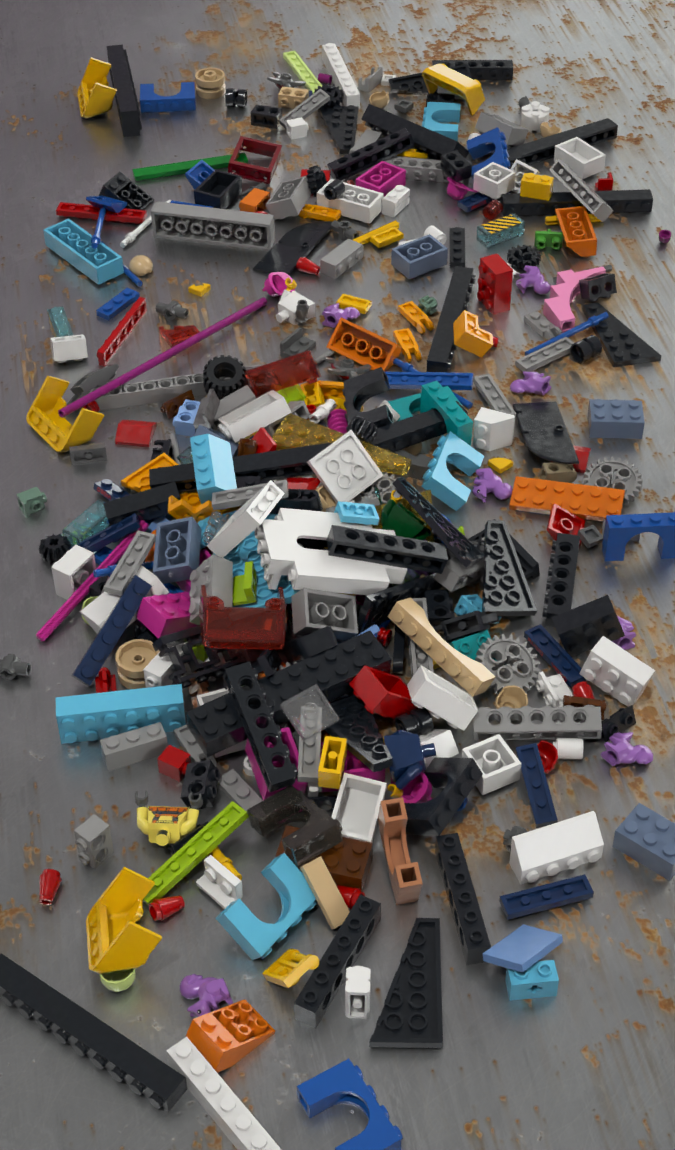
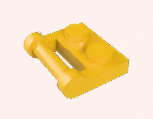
[262,948,319,988]

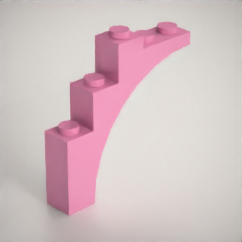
[543,267,606,333]

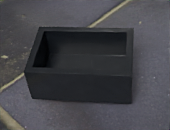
[194,170,242,209]
[551,595,625,657]

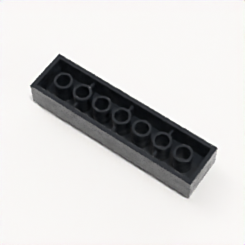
[361,104,469,160]

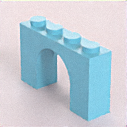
[422,102,461,141]
[421,431,484,511]
[215,853,317,960]

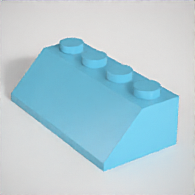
[190,434,237,504]

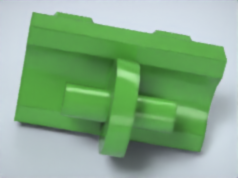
[534,229,563,250]

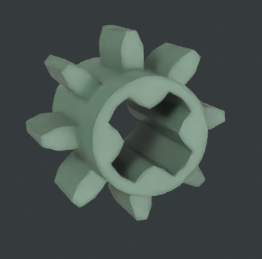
[418,295,438,316]

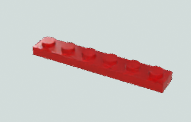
[56,202,147,224]
[97,297,147,367]

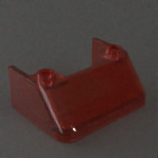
[244,350,321,398]
[199,585,286,649]

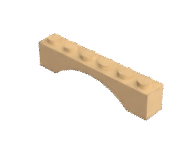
[388,597,495,697]

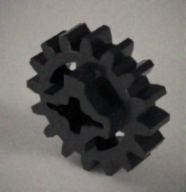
[314,83,344,108]
[306,165,327,198]
[507,245,541,270]

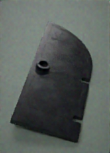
[253,221,332,275]
[513,401,579,464]

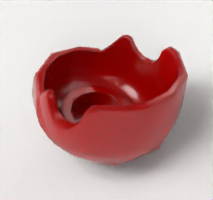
[537,741,558,774]

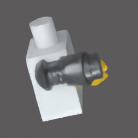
[276,277,315,325]

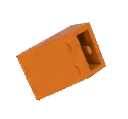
[185,999,275,1073]

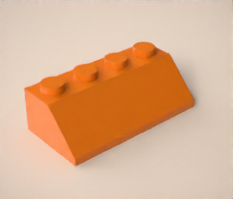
[555,206,597,257]
[326,317,402,372]

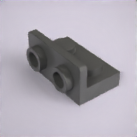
[280,327,316,363]

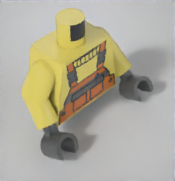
[135,791,203,846]

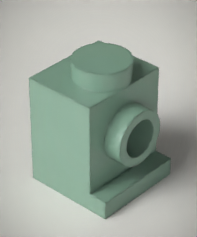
[16,486,47,518]

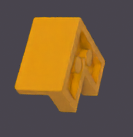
[453,310,493,357]
[168,495,222,523]

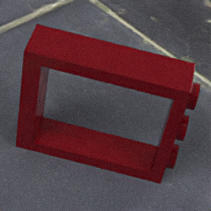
[228,136,282,185]

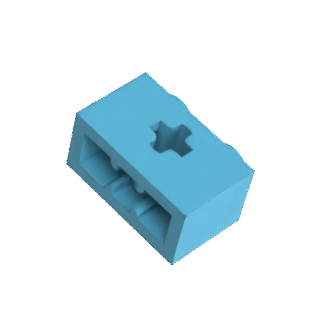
[505,960,559,1001]

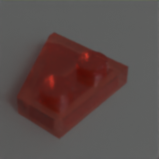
[159,325,200,348]

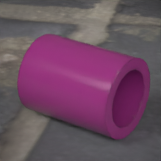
[318,73,332,84]

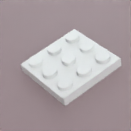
[307,430,383,504]

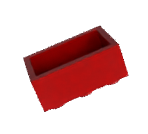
[477,253,513,315]
[349,666,417,720]

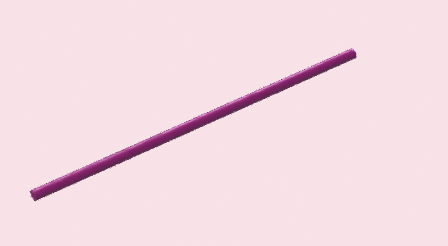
[58,297,267,418]

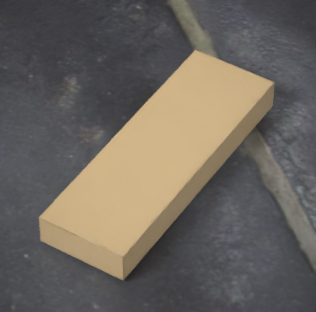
[300,856,350,929]

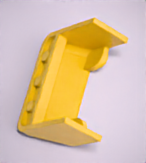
[77,57,117,119]
[422,64,485,116]
[26,375,105,453]
[86,867,162,974]

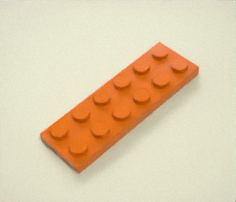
[509,476,625,522]

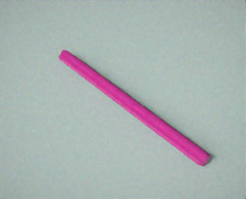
[36,520,149,642]

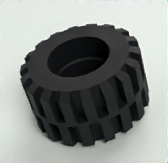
[203,355,246,400]

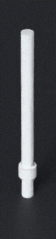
[120,199,171,248]

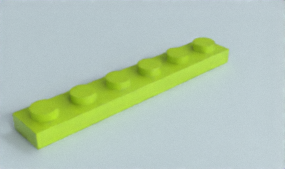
[142,801,249,906]

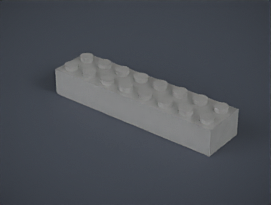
[151,201,275,251]

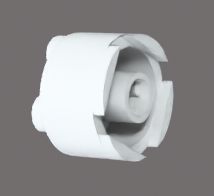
[520,101,550,133]

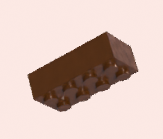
[275,825,373,892]

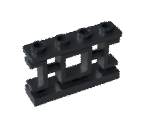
[152,617,247,689]

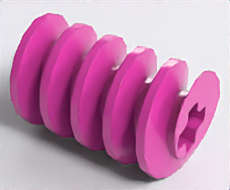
[327,409,348,442]

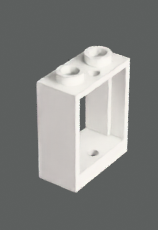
[143,643,191,688]

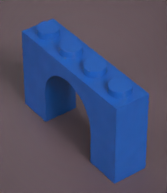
[140,82,196,113]
[467,127,511,180]
[602,512,675,562]
[297,1058,403,1150]

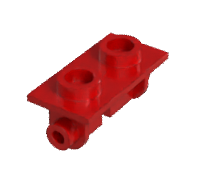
[95,667,117,693]

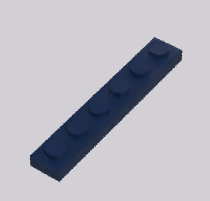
[71,575,152,686]

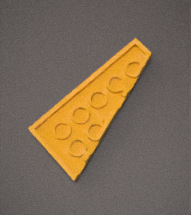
[121,453,231,515]

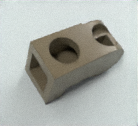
[540,462,577,483]

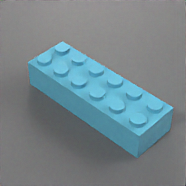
[43,218,124,285]
[56,684,186,744]

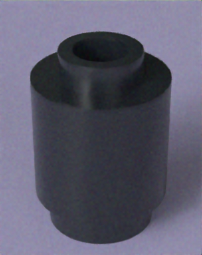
[324,179,345,200]

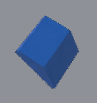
[185,160,215,189]
[86,195,127,213]

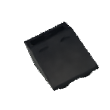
[99,172,154,210]

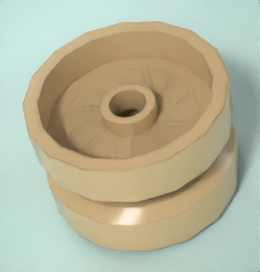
[195,67,226,99]
[115,639,160,689]

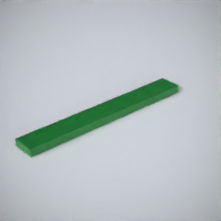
[132,153,248,181]

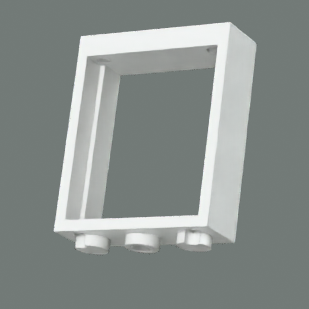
[218,390,292,443]
[207,480,285,558]

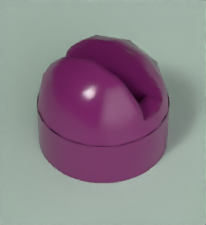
[659,230,671,244]

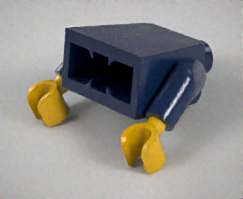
[383,730,436,799]

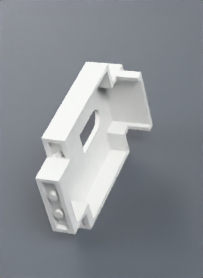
[255,508,407,595]

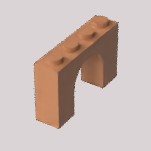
[377,797,423,905]

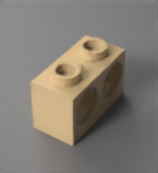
[278,87,309,109]

